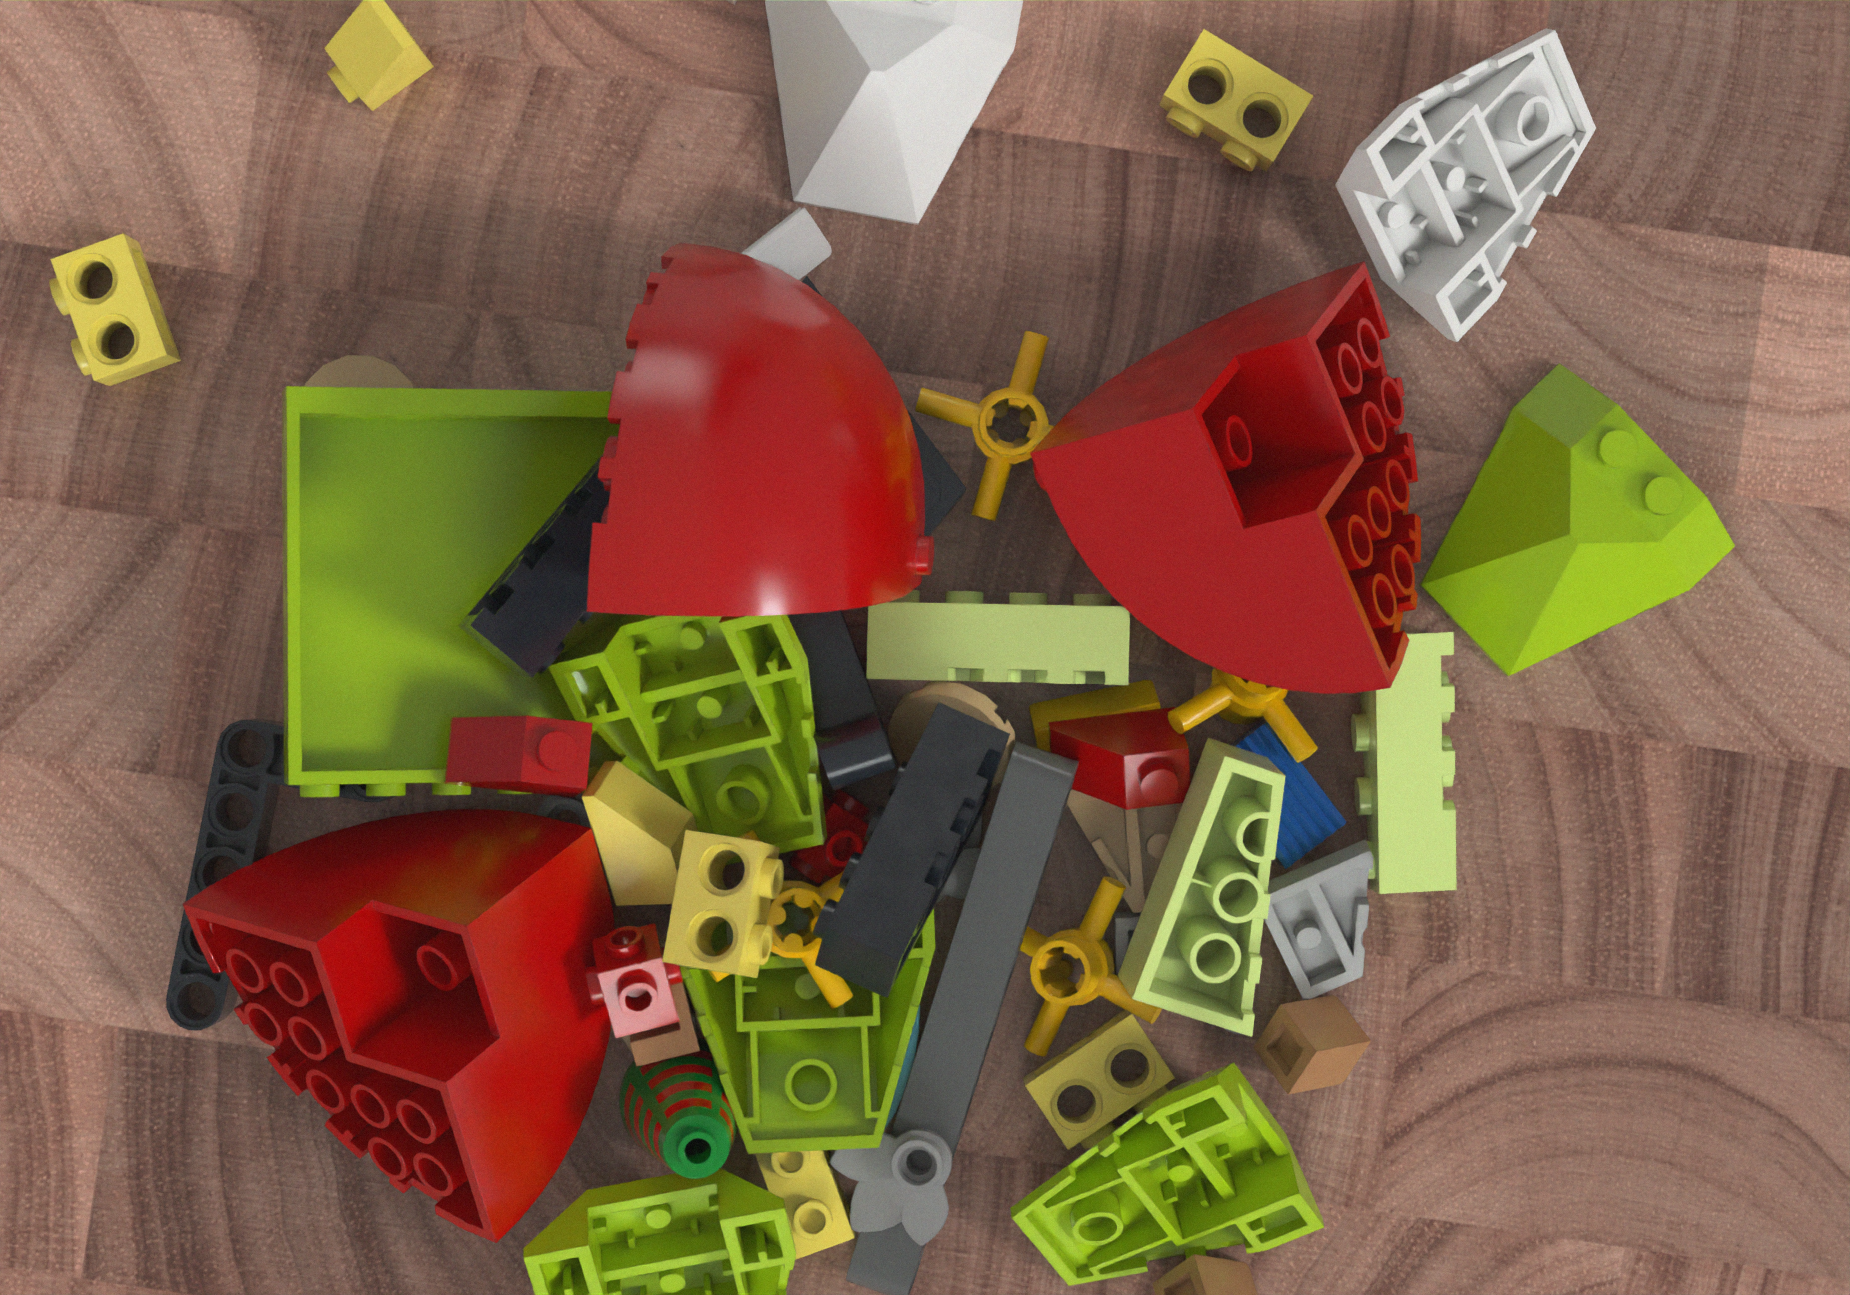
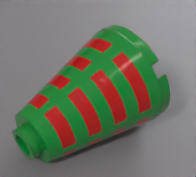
[619,1038,739,1179]

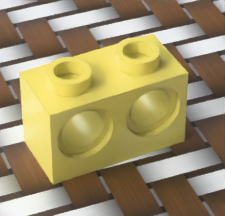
[1159,29,1313,171]
[49,233,181,386]
[662,830,784,978]
[1023,1009,1175,1150]
[755,1150,855,1260]

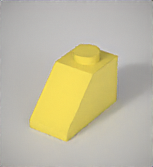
[324,0,434,111]
[581,761,698,906]

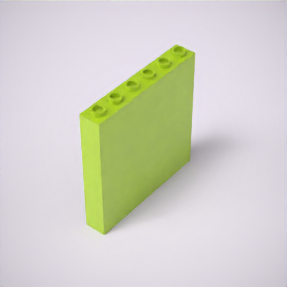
[282,386,628,797]

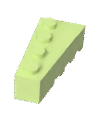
[866,590,1130,685]
[1351,632,1457,894]
[1117,738,1286,1037]

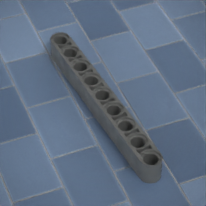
[846,741,1079,1295]

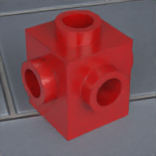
[788,789,870,884]
[584,923,683,1038]

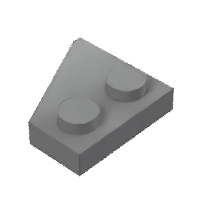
[1264,839,1373,1000]

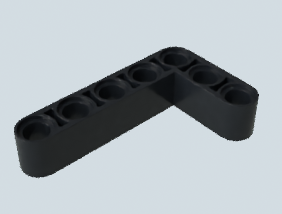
[787,610,897,790]
[166,719,408,1030]

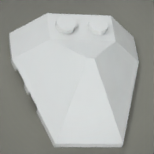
[765,0,1023,225]
[1335,28,1596,342]

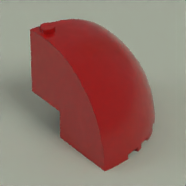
[587,242,934,616]
[1030,261,1421,694]
[183,809,615,1243]

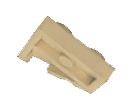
[1067,789,1183,913]

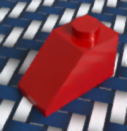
[1048,707,1190,810]
[444,715,593,798]

